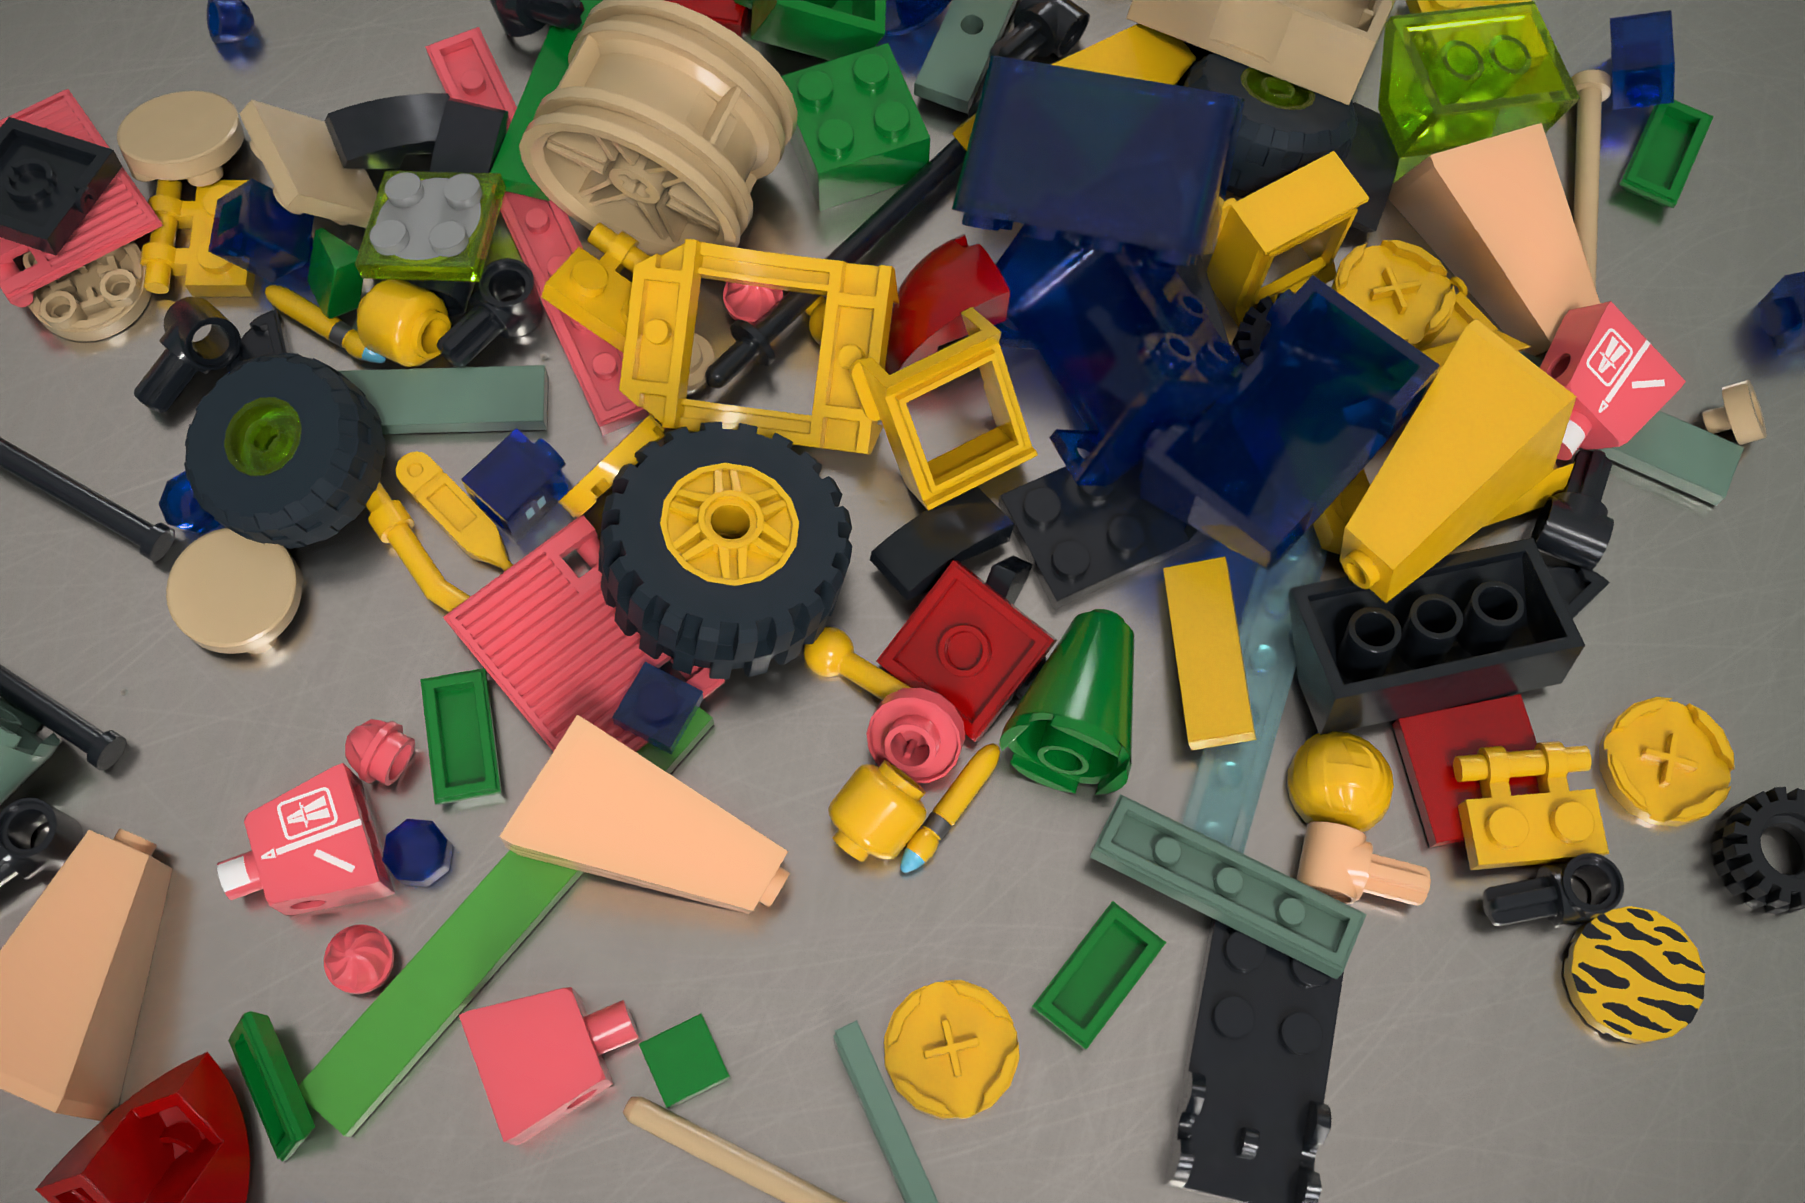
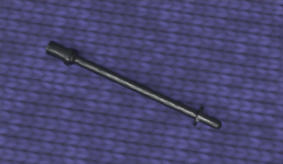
[705,71,1028,389]

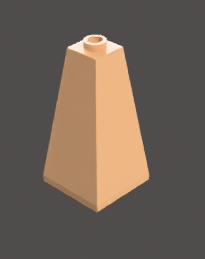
[1389,123,1600,357]
[499,715,790,914]
[0,829,173,1121]

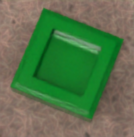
[639,1013,731,1109]

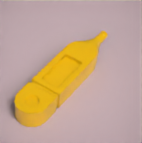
[395,451,513,572]

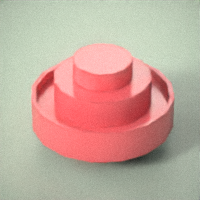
[866,688,965,783]

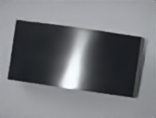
[325,93,450,169]
[428,98,508,236]
[1344,102,1406,233]
[870,486,1014,600]

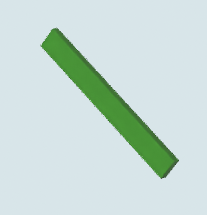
[298,679,714,1137]

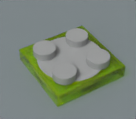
[355,171,506,282]

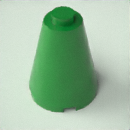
[999,609,1134,795]

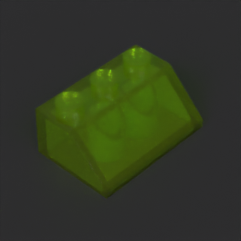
[1378,1,1580,158]

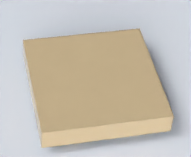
[239,100,383,230]

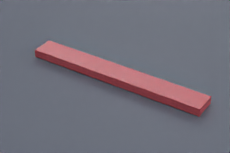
[425,27,652,436]

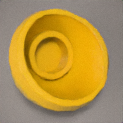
[1287,731,1394,832]

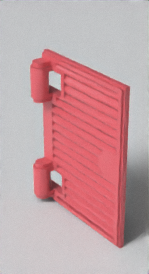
[0,89,163,308]
[443,515,725,752]

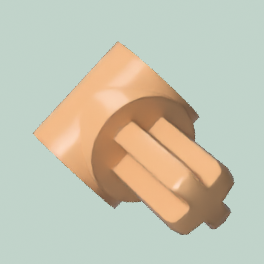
[1296,822,1431,906]

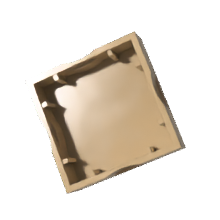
[1126,0,1396,105]

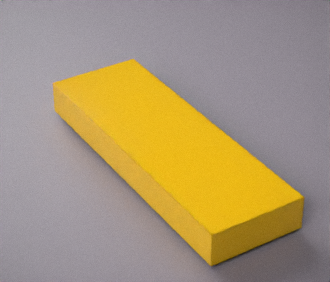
[1163,556,1256,751]

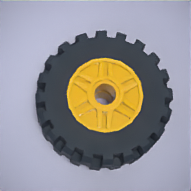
[598,422,853,679]

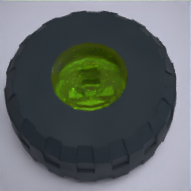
[1172,52,1358,198]
[184,353,385,549]

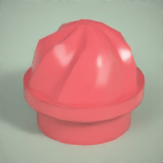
[723,282,783,325]
[345,719,415,786]
[324,925,394,994]

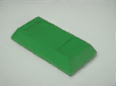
[1619,94,1714,208]
[420,668,502,805]
[1032,901,1167,1050]
[228,1011,316,1162]

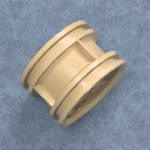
[519,0,798,256]

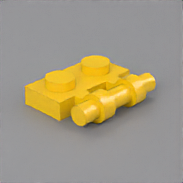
[140,180,264,297]
[541,222,700,353]
[1453,741,1609,870]

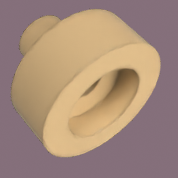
[1702,380,1767,445]

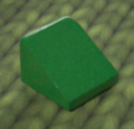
[307,228,368,319]

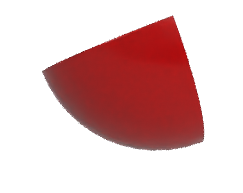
[885,234,1010,375]
[35,1052,250,1203]

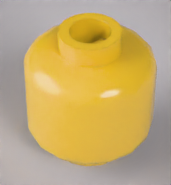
[356,279,451,367]
[828,760,926,862]

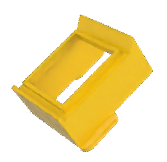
[1206,151,1370,327]
[849,307,1038,511]

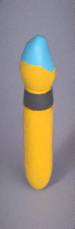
[265,285,386,364]
[900,743,1000,873]

